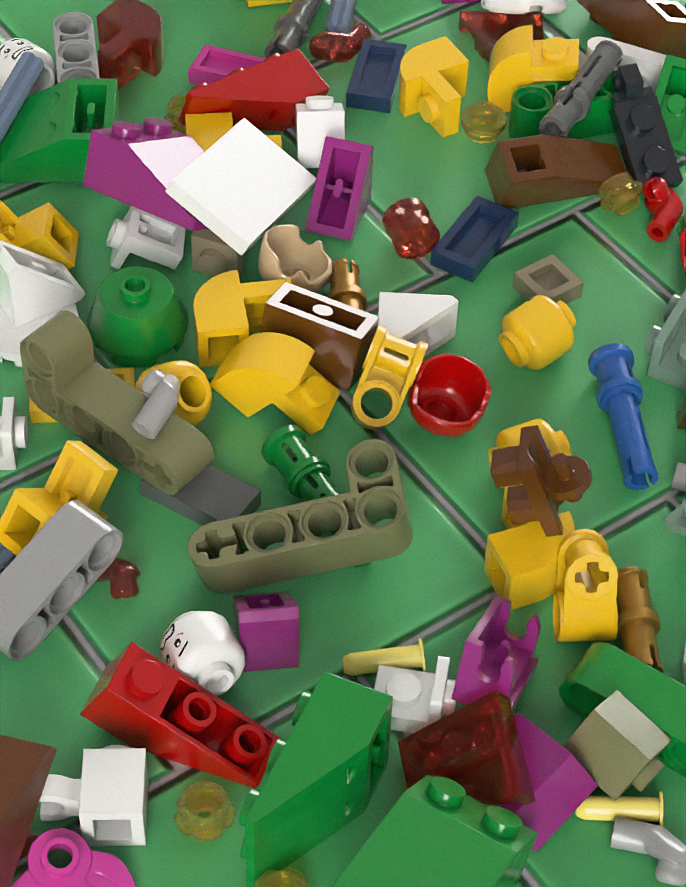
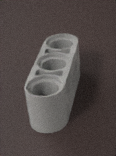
[53,11,99,83]
[0,500,124,661]

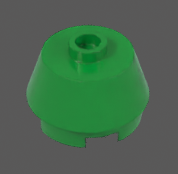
[87,266,189,368]

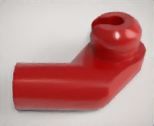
[642,177,684,242]

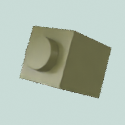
[563,690,672,801]

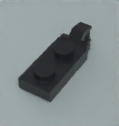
[608,63,683,195]

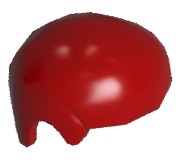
[407,353,491,438]

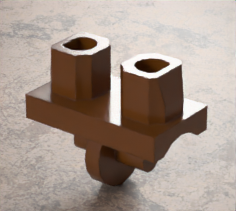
[490,425,593,537]

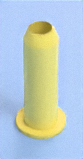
[342,638,426,676]
[575,791,663,827]

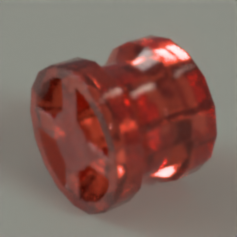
[382,198,440,259]

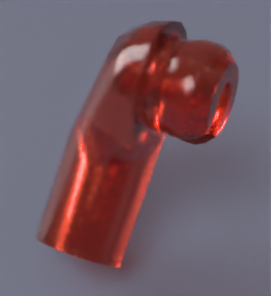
[308,23,371,63]
[94,557,142,599]

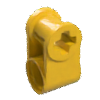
[351,324,428,430]
[552,529,618,642]

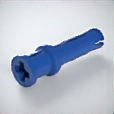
[588,343,658,490]

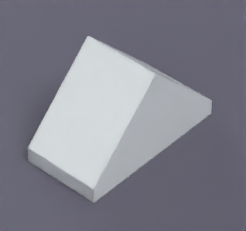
[0,240,86,327]
[378,292,458,361]

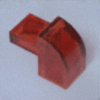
[96,0,164,90]

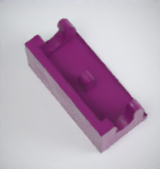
[451,596,541,718]

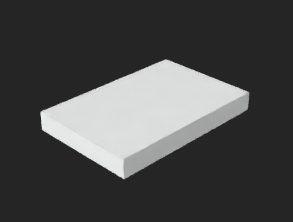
[165,118,316,256]

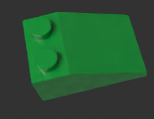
[331,775,538,887]

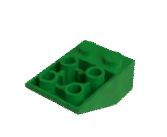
[0,78,121,183]
[239,671,393,887]

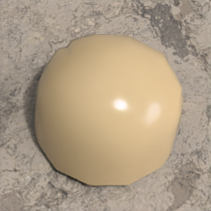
[258,224,332,293]

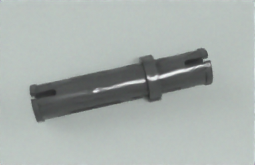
[264,0,323,58]
[539,40,623,138]

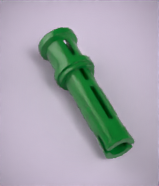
[261,425,372,568]

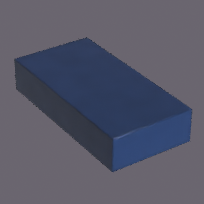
[346,39,407,113]
[430,196,519,283]

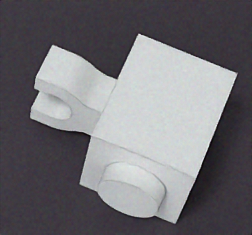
[295,96,345,168]
[39,745,149,846]

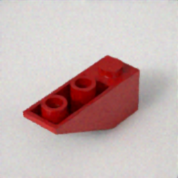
[178,48,330,131]
[80,642,281,788]

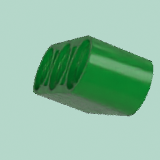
[508,70,618,139]
[559,642,686,777]

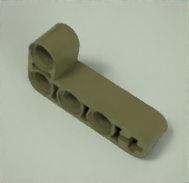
[20,310,215,495]
[188,439,413,593]

